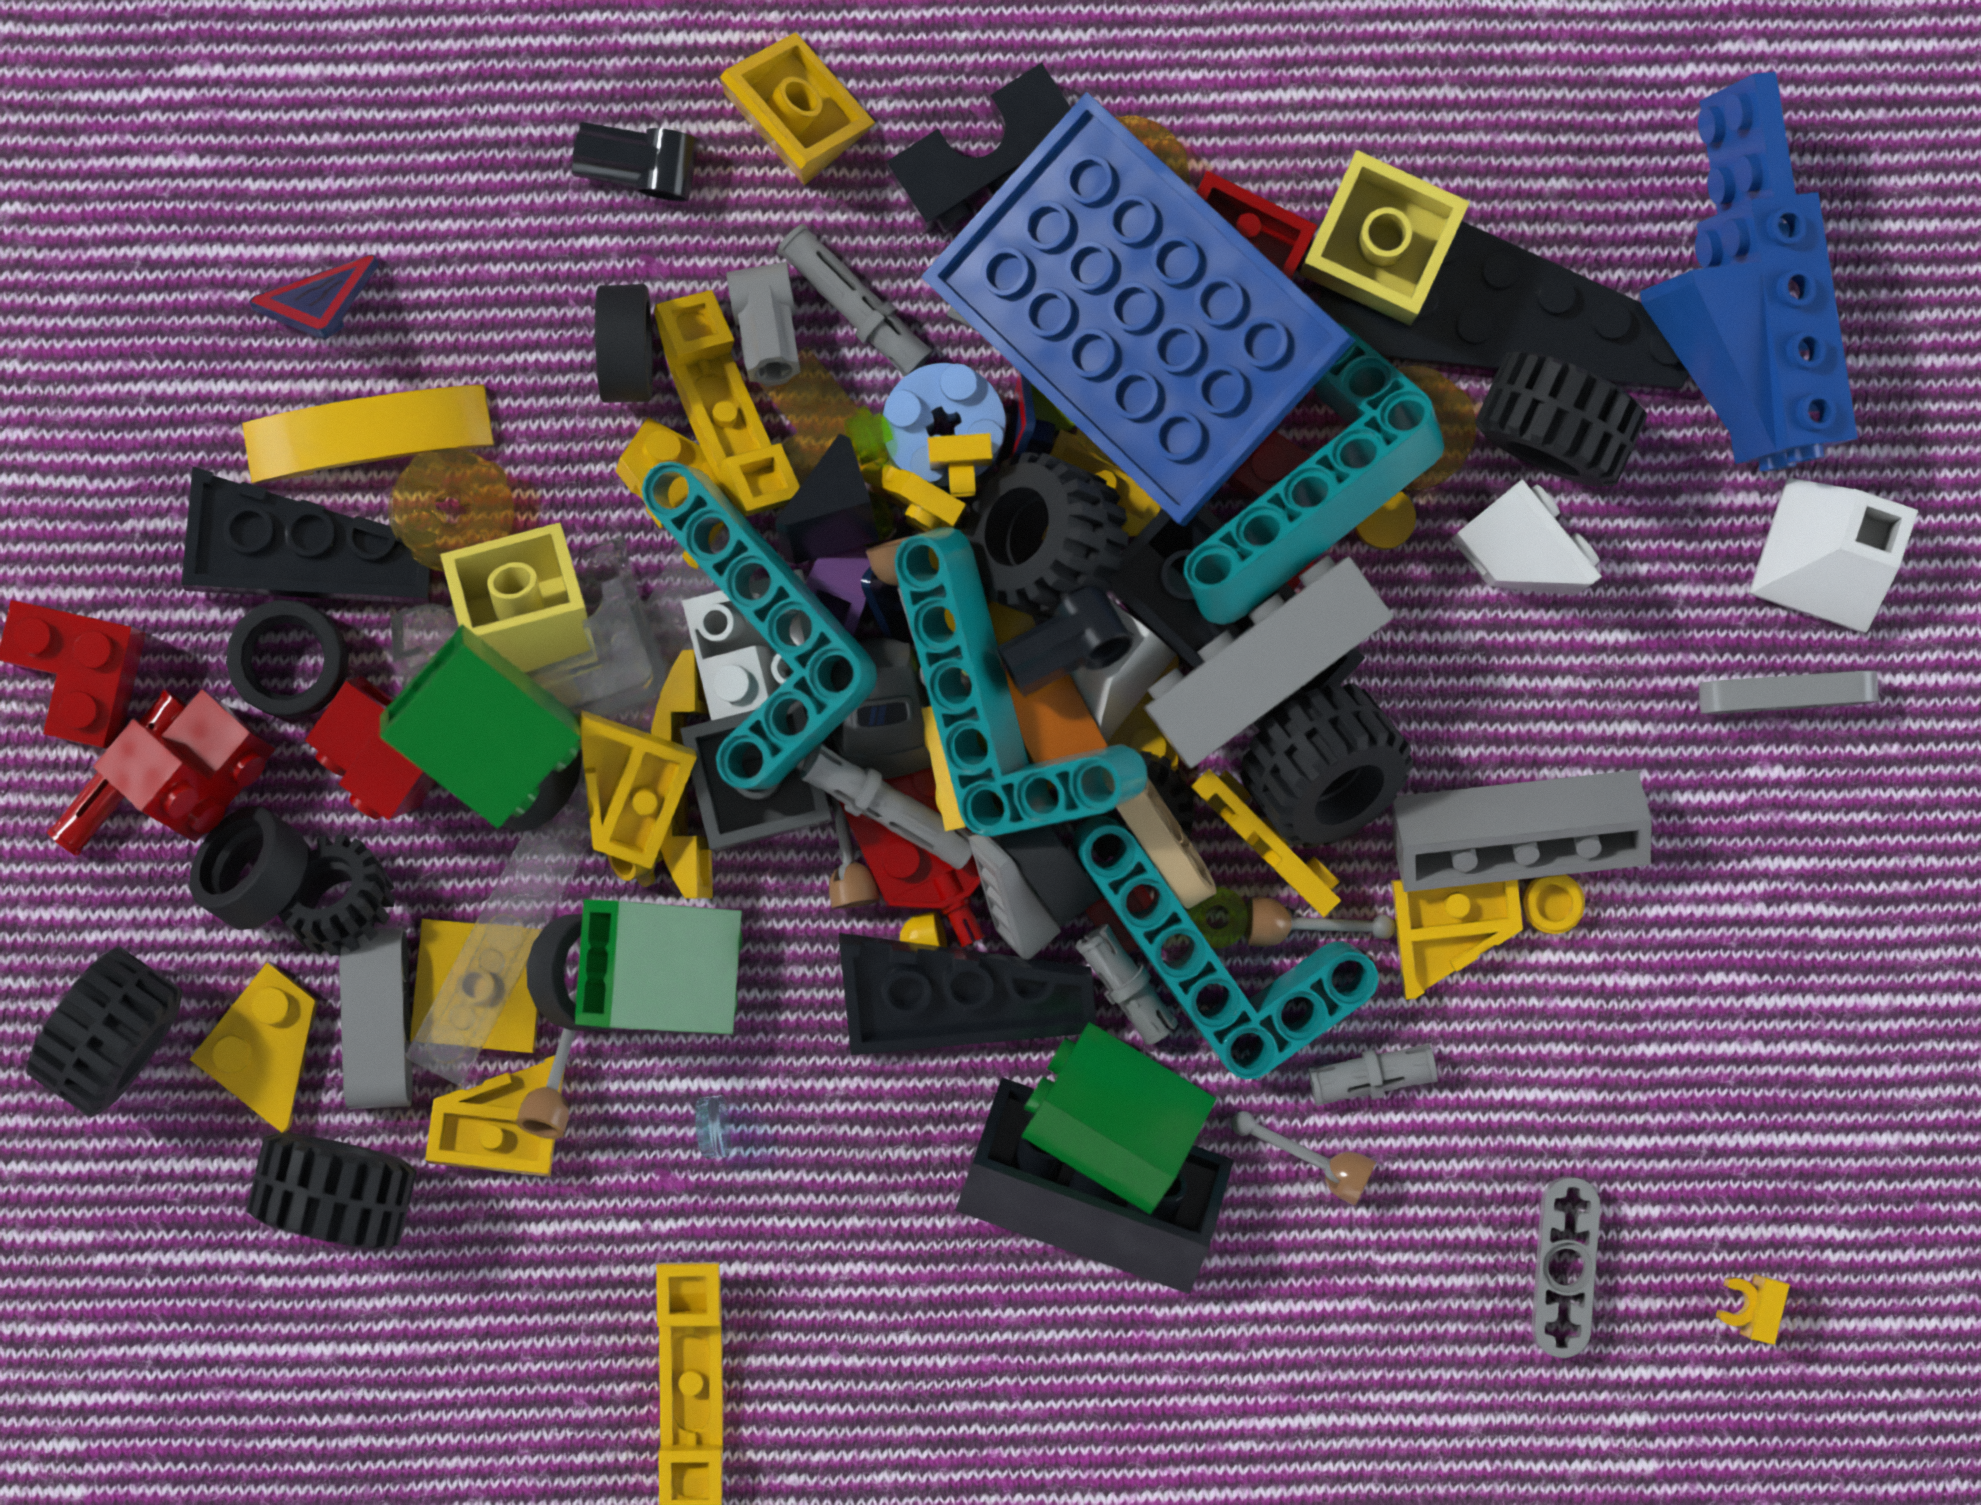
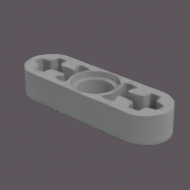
[1698,671,1879,715]
[1531,1176,1600,1358]

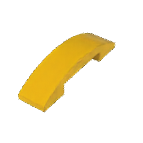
[654,290,800,517]
[242,384,495,484]
[651,650,713,899]
[656,1262,723,1505]

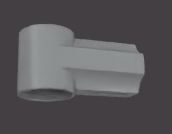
[726,262,801,387]

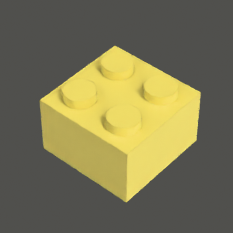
[1299,150,1470,326]
[440,522,598,676]

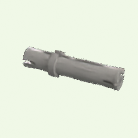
[776,223,934,377]
[799,744,973,870]

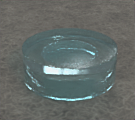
[695,1095,731,1159]

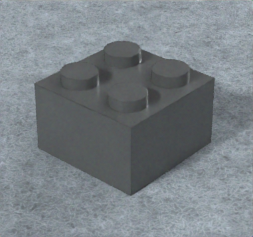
[680,701,834,852]

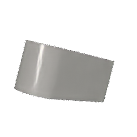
[339,927,413,1109]

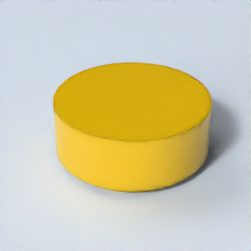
[1354,491,1416,550]
[1521,874,1585,934]

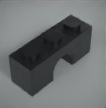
[886,62,1071,234]

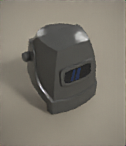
[829,638,932,779]

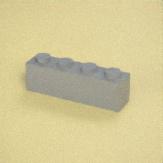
[1143,555,1394,768]
[1392,770,1652,892]

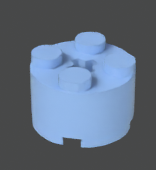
[882,363,1006,494]

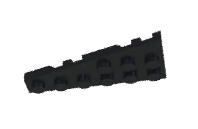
[1317,221,1689,391]

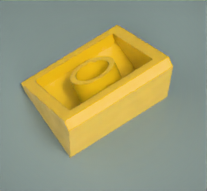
[720,32,875,186]

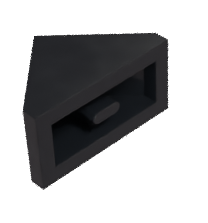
[775,433,879,564]

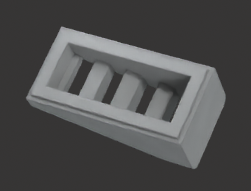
[968,833,1062,960]

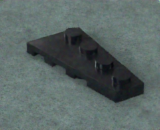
[181,466,435,604]
[839,933,1096,1055]

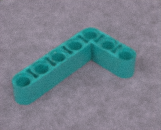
[1184,323,1445,624]
[642,461,878,790]
[894,527,1147,836]
[1073,816,1378,1079]

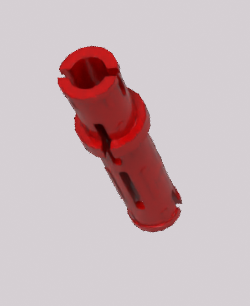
[46,689,187,856]

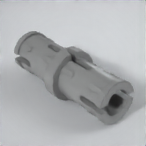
[1075,923,1178,1045]
[1308,1043,1438,1106]

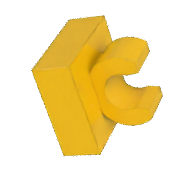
[928,433,992,498]
[1716,1274,1790,1345]

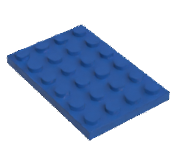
[921,92,1355,527]

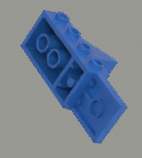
[1640,71,1858,472]

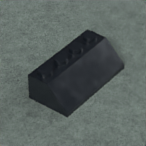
[1108,506,1365,733]
[955,1077,1234,1294]

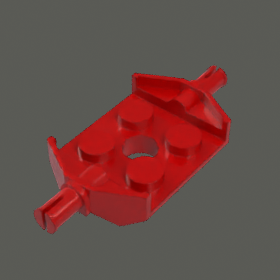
[838,766,992,948]

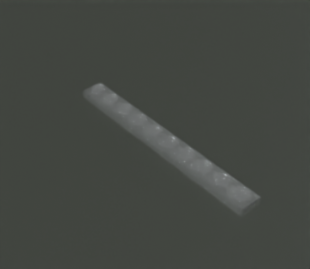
[404,527,730,1087]

